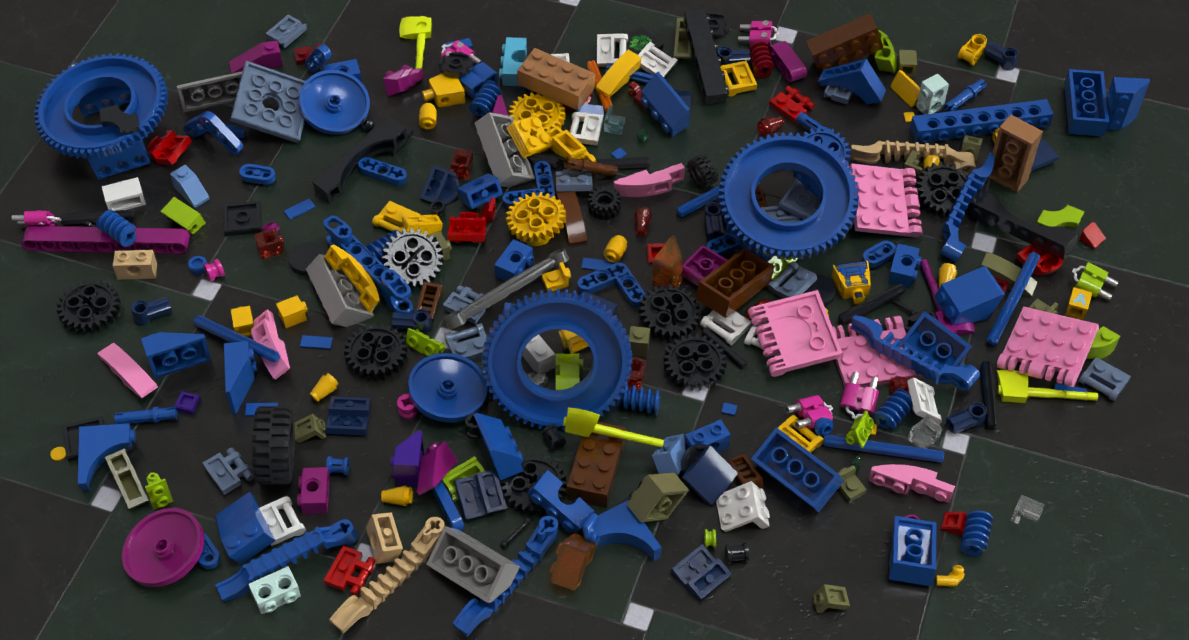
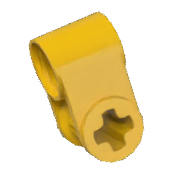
[957,34,987,66]

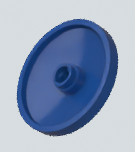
[299,70,370,135]
[408,353,488,422]

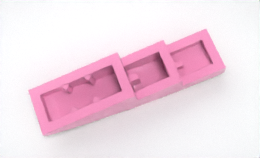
[97,343,158,398]

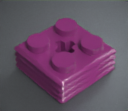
[680,245,728,286]

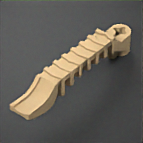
[850,140,976,176]
[329,517,444,634]

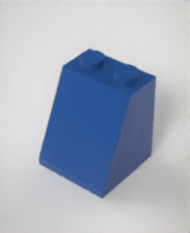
[934,266,1005,325]

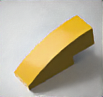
[595,49,642,98]
[546,126,586,158]

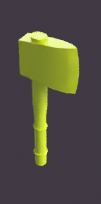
[399,16,432,69]
[997,370,1098,403]
[563,407,664,448]

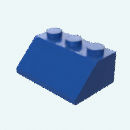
[641,71,690,137]
[1107,77,1150,130]
[901,311,973,370]
[473,413,524,480]

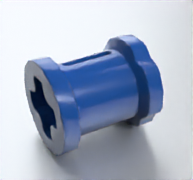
[326,456,350,475]

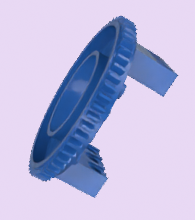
[34,53,168,180]
[719,132,859,261]
[482,289,632,430]

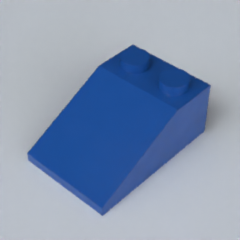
[141,332,212,379]
[224,341,258,415]
[216,492,276,565]
[889,516,936,586]

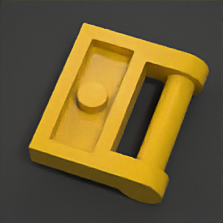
[720,61,757,97]
[372,201,420,233]
[778,415,824,453]

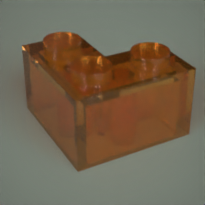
[550,533,598,591]

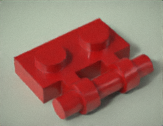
[769,86,815,124]
[324,546,376,596]

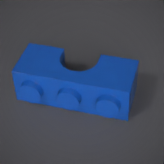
[527,470,594,534]

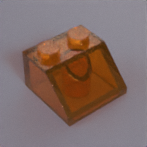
[652,235,683,288]

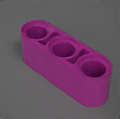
[769,41,807,82]

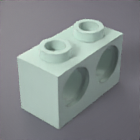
[916,74,949,115]
[248,566,301,614]

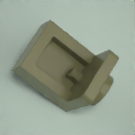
[426,232,452,261]

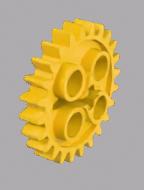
[509,92,565,132]
[506,192,566,243]

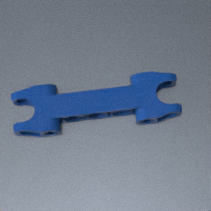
[323,215,413,312]

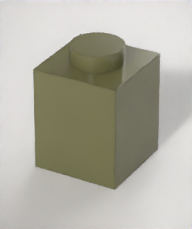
[897,50,917,77]
[629,326,650,357]

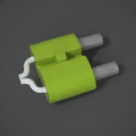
[1072,262,1118,300]

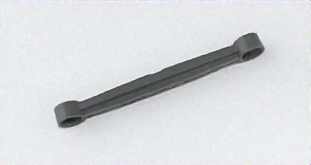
[444,248,569,329]

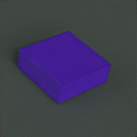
[175,391,201,415]

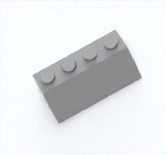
[177,72,242,112]
[475,112,535,187]
[306,254,374,327]
[426,526,520,603]

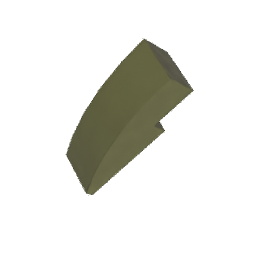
[674,18,691,59]
[980,252,1037,298]
[105,449,149,510]

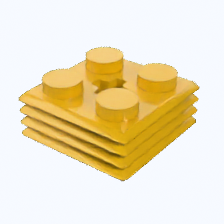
[507,116,552,158]

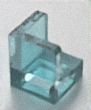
[604,105,626,135]

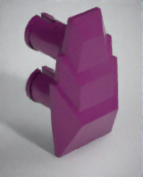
[383,65,425,96]

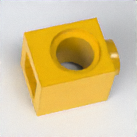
[231,306,254,337]

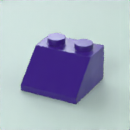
[390,431,425,487]

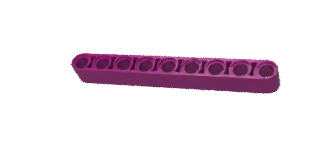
[22,226,190,254]

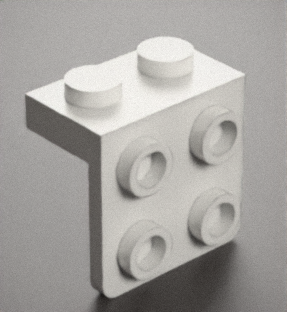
[716,481,770,532]

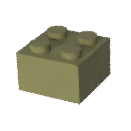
[627,472,689,522]

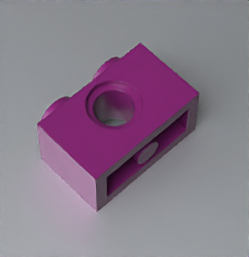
[297,467,330,514]

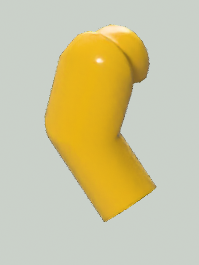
[936,565,965,587]

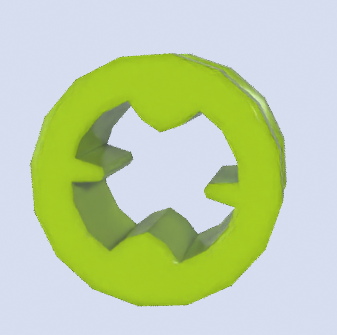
[704,529,716,548]

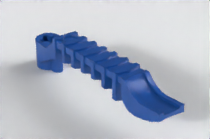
[940,152,994,263]
[850,315,980,391]
[452,516,558,637]
[215,519,358,602]

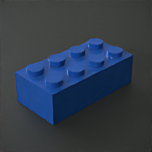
[1064,69,1109,136]
[751,427,844,513]

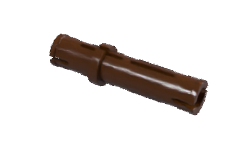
[564,157,618,177]

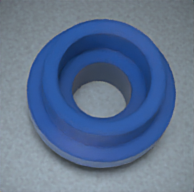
[814,417,834,437]

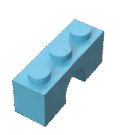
[499,37,527,87]

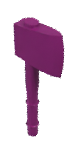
[920,259,975,335]

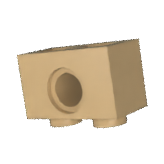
[113,250,157,280]
[366,512,403,564]

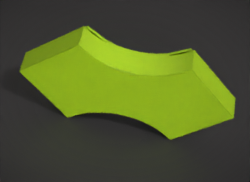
[1036,205,1084,228]

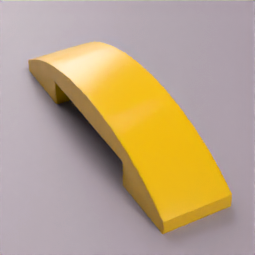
[324,244,380,313]

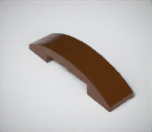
[554,189,587,246]

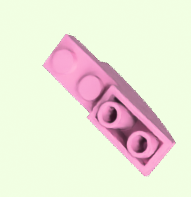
[614,163,685,197]
[251,309,290,379]
[869,464,955,503]

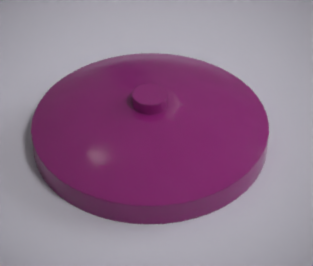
[122,508,204,587]

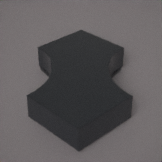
[100,105,140,135]

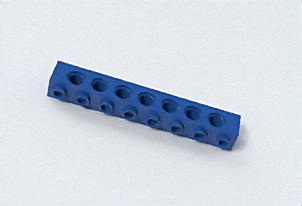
[910,99,1054,143]

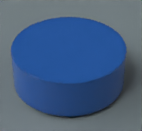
[188,256,207,274]

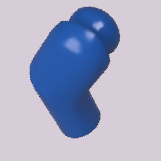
[582,512,600,544]

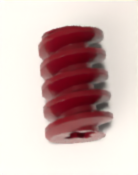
[748,41,774,79]

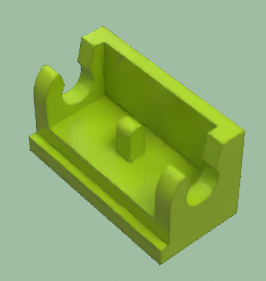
[161,197,206,234]
[441,456,485,503]

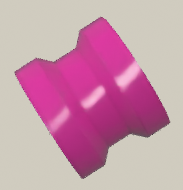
[203,259,225,282]
[397,394,418,419]

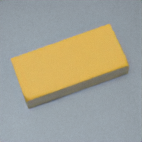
[890,70,920,107]
[402,215,443,236]

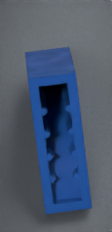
[818,59,886,105]
[78,423,136,491]
[592,500,661,561]

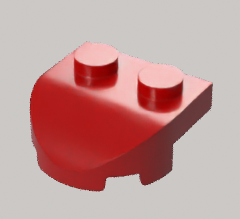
[147,130,192,165]
[448,212,486,243]
[1016,244,1063,275]

